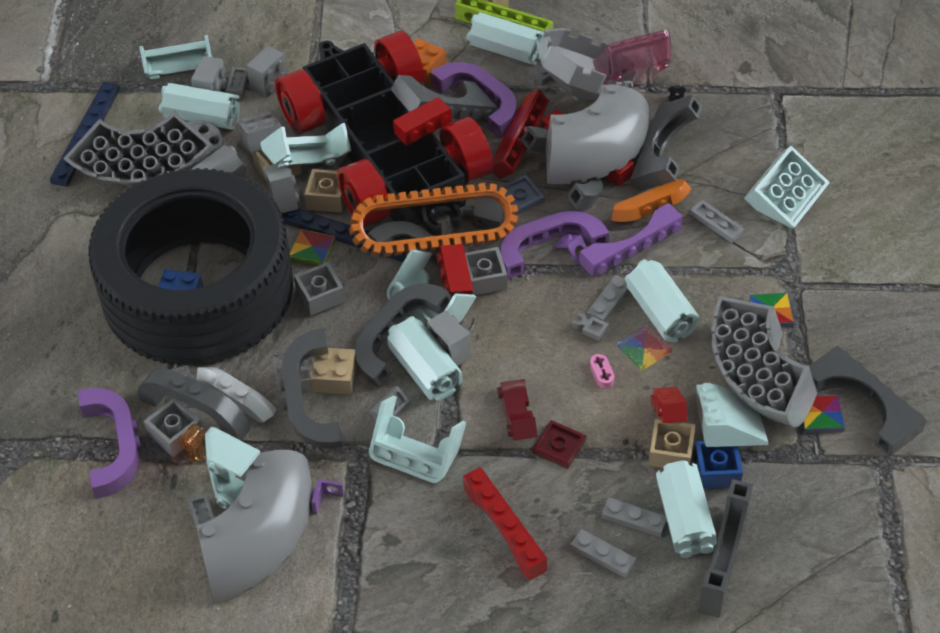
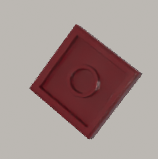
[532,420,587,469]

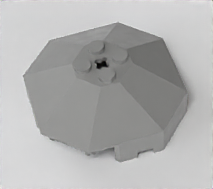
[537,28,638,101]

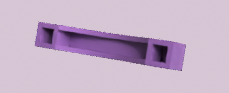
[580,203,683,277]

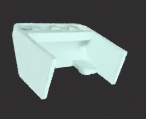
[139,35,212,80]
[260,123,351,168]
[387,250,476,329]
[369,395,466,483]
[205,427,260,509]

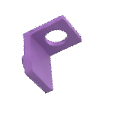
[554,234,587,263]
[311,479,344,513]

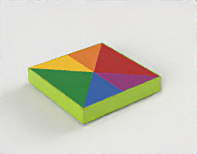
[290,229,336,266]

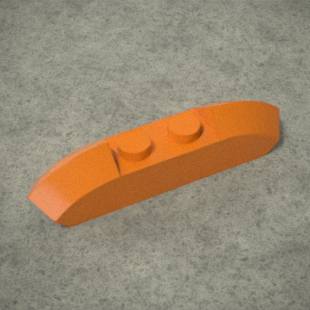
[611,179,691,222]

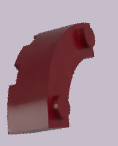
[497,379,538,441]

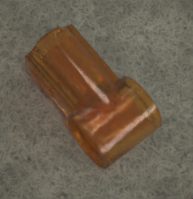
[179,424,206,462]

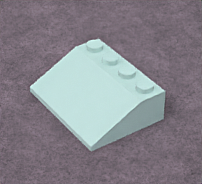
[744,146,830,229]
[696,383,768,447]

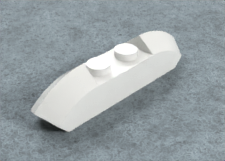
[196,367,276,423]

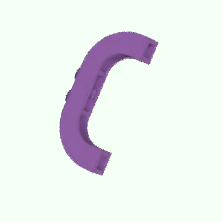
[430,62,516,138]
[501,211,609,279]
[78,388,141,499]

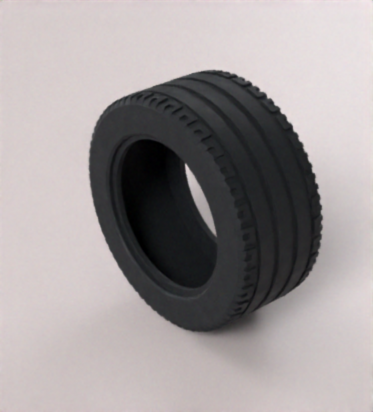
[88,168,293,366]

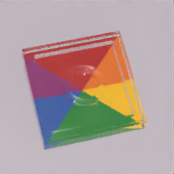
[617,324,672,371]

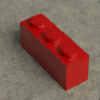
[393,97,452,146]
[436,244,473,298]
[650,386,687,424]

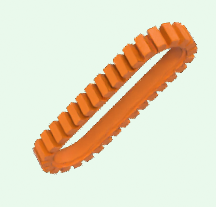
[349,183,518,257]

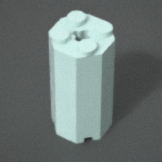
[466,12,544,65]
[159,83,240,130]
[625,259,699,343]
[387,316,463,401]
[656,460,717,558]

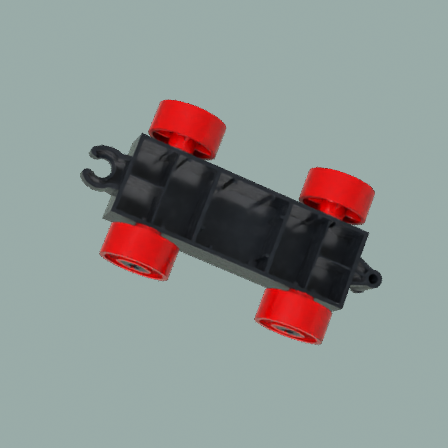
[275,30,493,236]

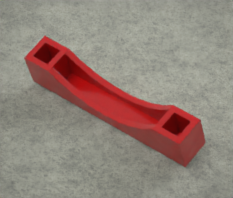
[463,467,547,581]

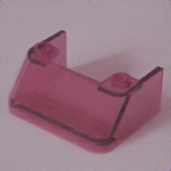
[592,30,672,85]

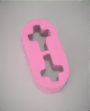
[590,354,615,389]

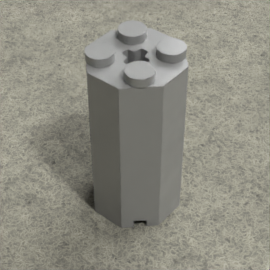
[191,145,247,177]

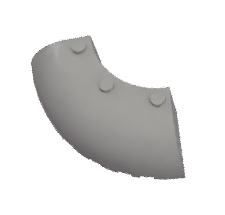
[545,84,649,184]
[63,112,216,186]
[711,296,817,427]
[196,450,312,605]

